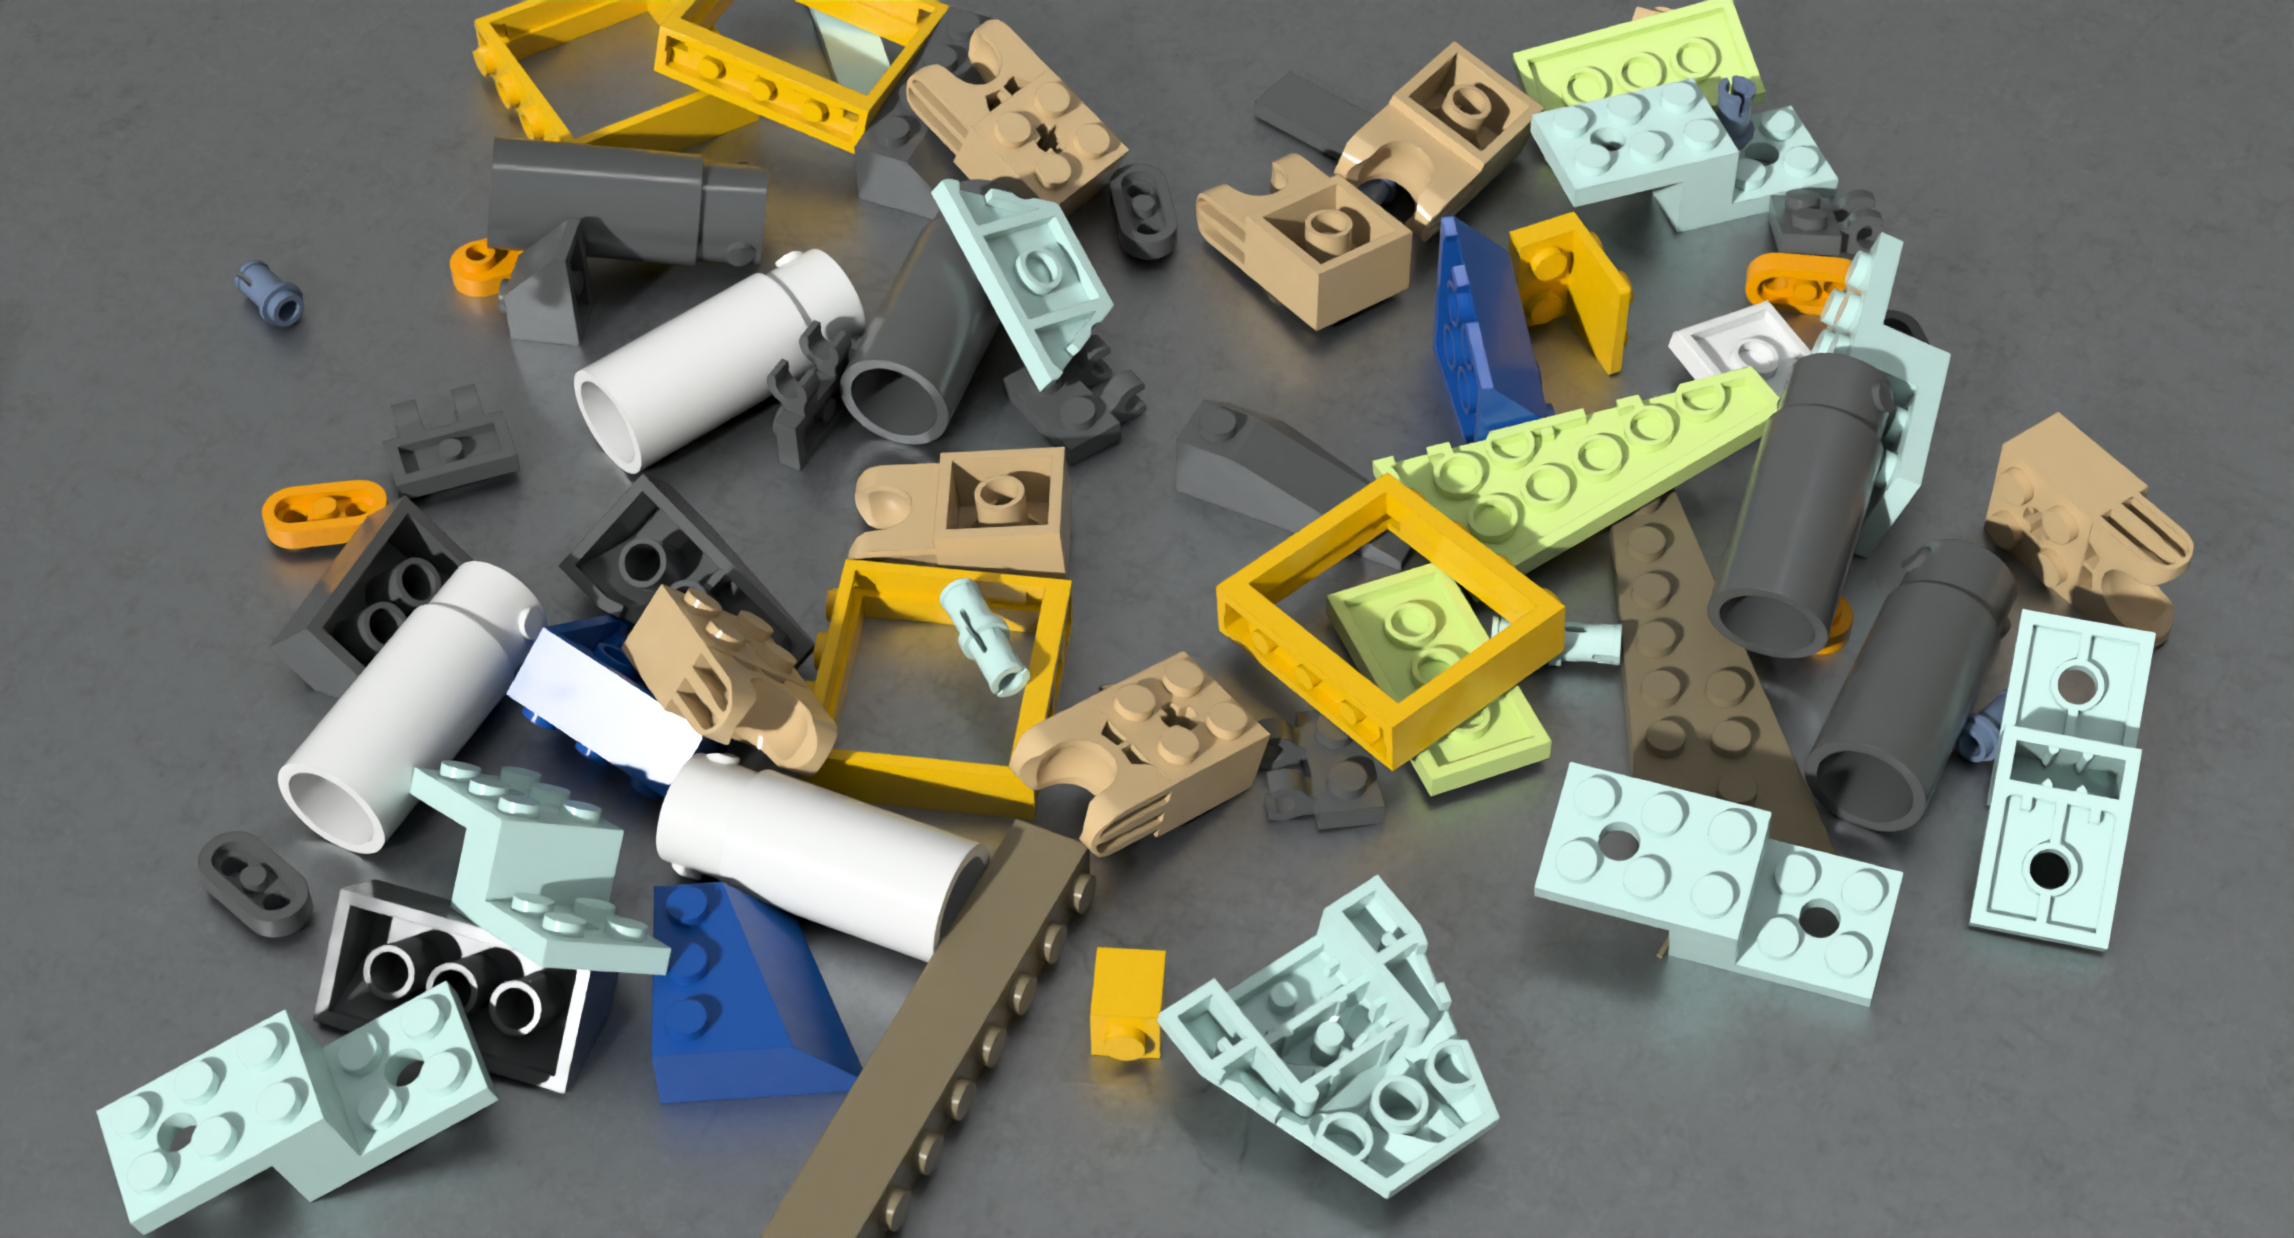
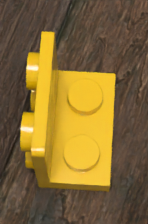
[1508,211,1634,375]

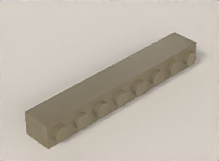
[760,819,1096,1238]

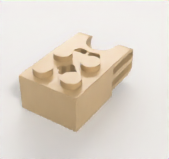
[906,19,1129,217]
[1333,41,1545,242]
[1196,153,1413,331]
[1984,412,2194,648]
[848,447,1072,580]
[621,584,837,778]
[1009,651,1271,858]

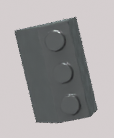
[269,496,474,699]

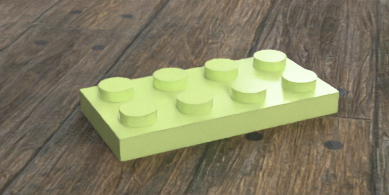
[1512,0,1766,161]
[1326,563,1552,797]

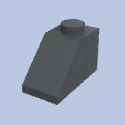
[498,218,594,346]

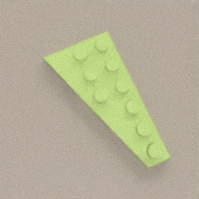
[1372,366,1780,603]

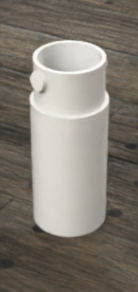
[574,249,866,474]
[278,561,548,854]
[656,753,990,963]

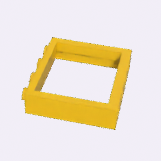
[472,0,760,152]
[654,0,950,154]
[1216,472,1566,771]
[799,559,1074,820]

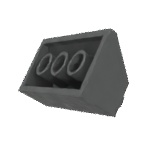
[854,7,1001,220]
[313,879,619,1094]

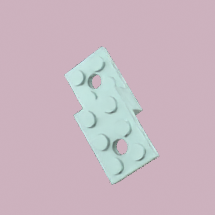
[1530,78,1838,233]
[1811,232,1951,559]
[1968,609,2156,952]
[409,760,672,975]
[1534,762,1904,1007]
[96,981,499,1235]

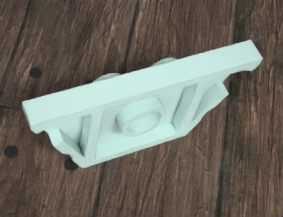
[931,178,1114,392]

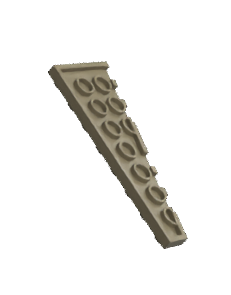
[1609,488,1838,856]

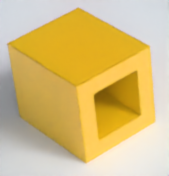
[1090,947,1166,1061]

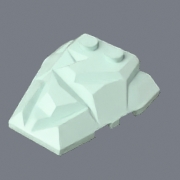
[1157,875,1500,1200]

